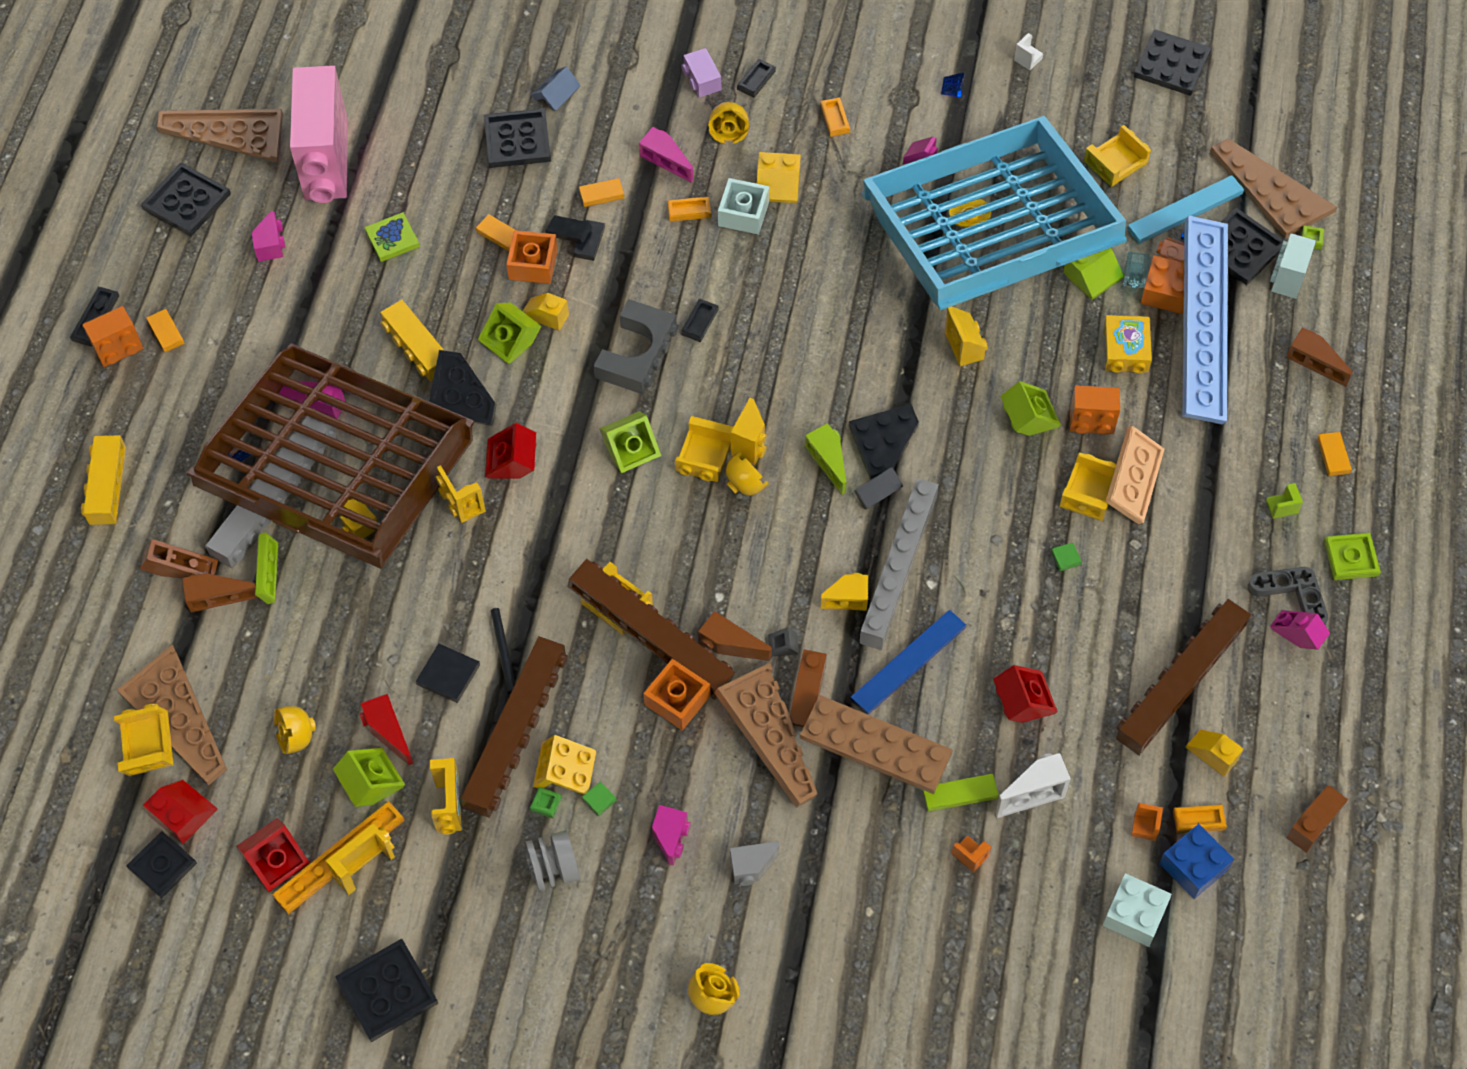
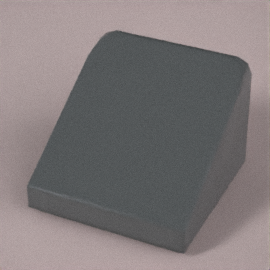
[768,628,799,657]

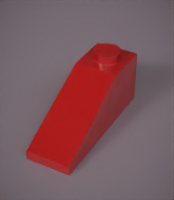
[359,693,414,765]

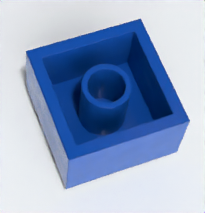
[1159,823,1234,899]

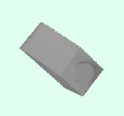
[730,841,779,886]

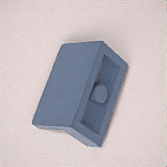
[531,66,580,111]

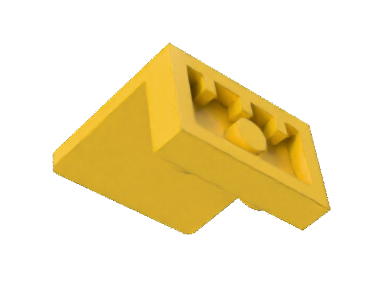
[435,465,486,523]
[533,735,596,795]

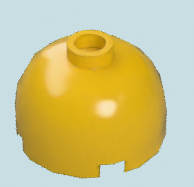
[708,102,749,144]
[726,451,769,496]
[273,706,316,754]
[688,963,740,1015]

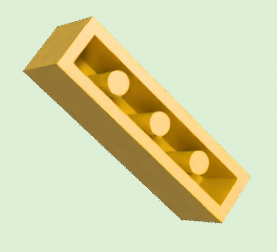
[380,300,444,382]
[81,435,126,525]

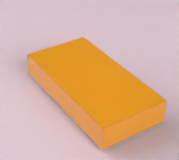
[820,97,850,137]
[579,178,625,207]
[667,197,711,222]
[476,214,517,251]
[146,309,185,352]
[1317,432,1352,476]
[1173,804,1227,834]

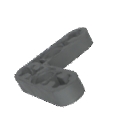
[1248,567,1328,625]

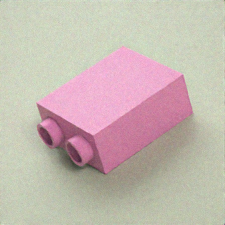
[290,66,348,203]

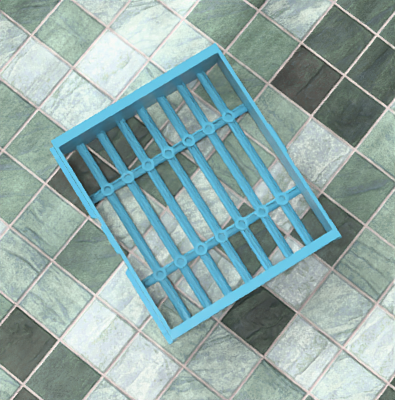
[862,116,1127,310]

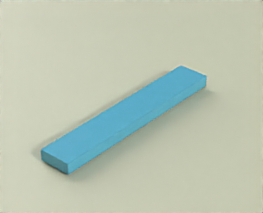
[1127,175,1244,244]

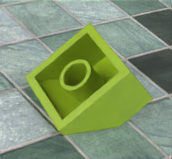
[1063,248,1124,300]
[478,302,541,364]
[1000,381,1061,436]
[599,411,661,473]
[333,748,405,807]

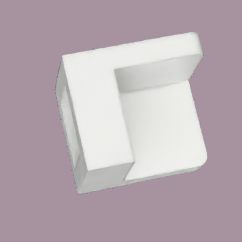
[1014,33,1043,70]

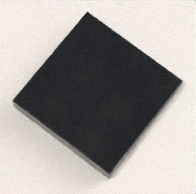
[416,643,480,703]
[126,831,197,899]

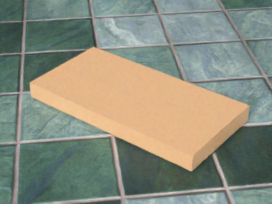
[1106,426,1164,525]

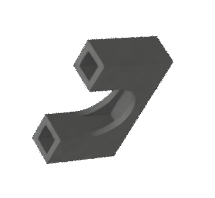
[594,299,679,394]

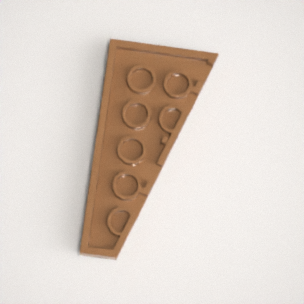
[157,109,283,162]
[1210,139,1337,238]
[117,644,227,786]
[714,663,817,808]

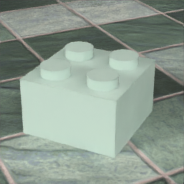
[718,178,769,235]
[1270,233,1316,299]
[1103,873,1172,947]

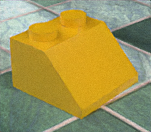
[757,152,801,203]
[944,306,988,366]
[731,398,767,465]

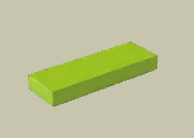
[255,532,278,604]
[922,774,999,812]

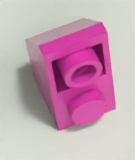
[903,137,938,165]
[252,211,286,262]
[1270,610,1330,650]
[652,805,691,866]

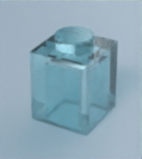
[1123,252,1149,288]

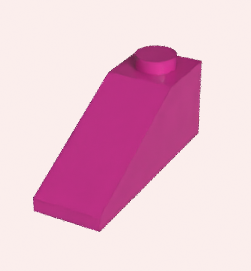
[639,127,693,182]
[279,382,345,419]

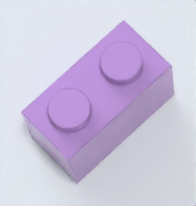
[681,48,722,98]

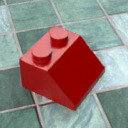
[485,423,537,479]
[993,665,1058,723]
[142,780,218,844]
[236,818,310,892]

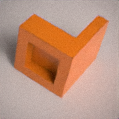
[1131,803,1163,841]
[951,836,992,873]

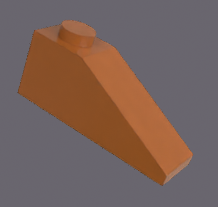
[1286,327,1353,387]
[140,539,218,578]
[182,573,259,612]
[698,611,772,661]
[790,649,827,727]
[1286,785,1348,853]

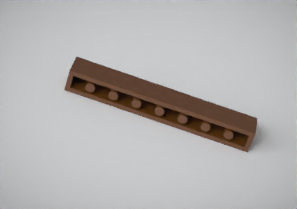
[567,558,735,700]
[1116,599,1252,756]
[460,636,568,818]

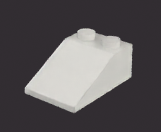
[995,753,1071,818]

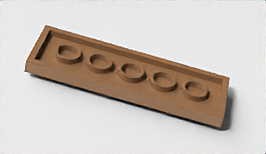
[800,695,953,794]

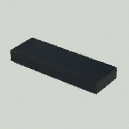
[70,286,119,347]

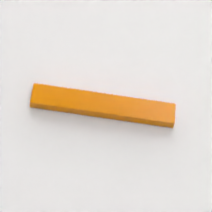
[272,801,405,915]

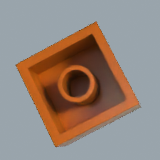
[506,230,558,284]
[1140,255,1184,314]
[82,306,144,367]
[1069,385,1120,435]
[643,659,711,731]

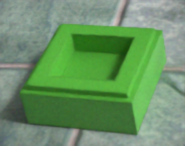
[1051,543,1082,572]
[582,781,617,816]
[530,787,562,819]

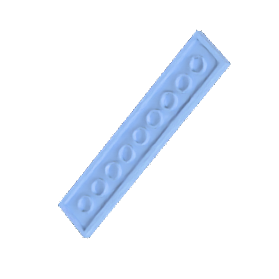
[1182,216,1228,424]

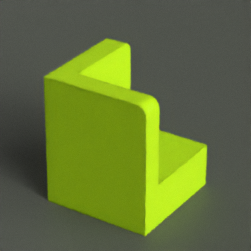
[1266,483,1303,519]

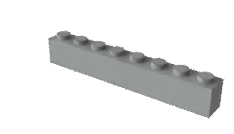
[205,416,337,568]
[860,478,939,650]

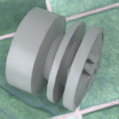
[526,830,580,891]

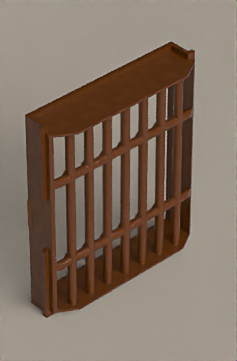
[187,343,474,569]

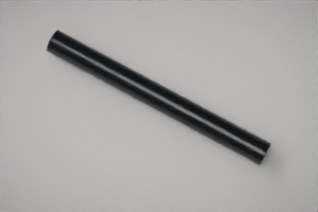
[491,608,515,694]

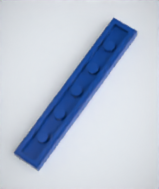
[851,610,966,715]

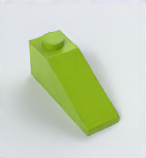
[805,423,847,495]

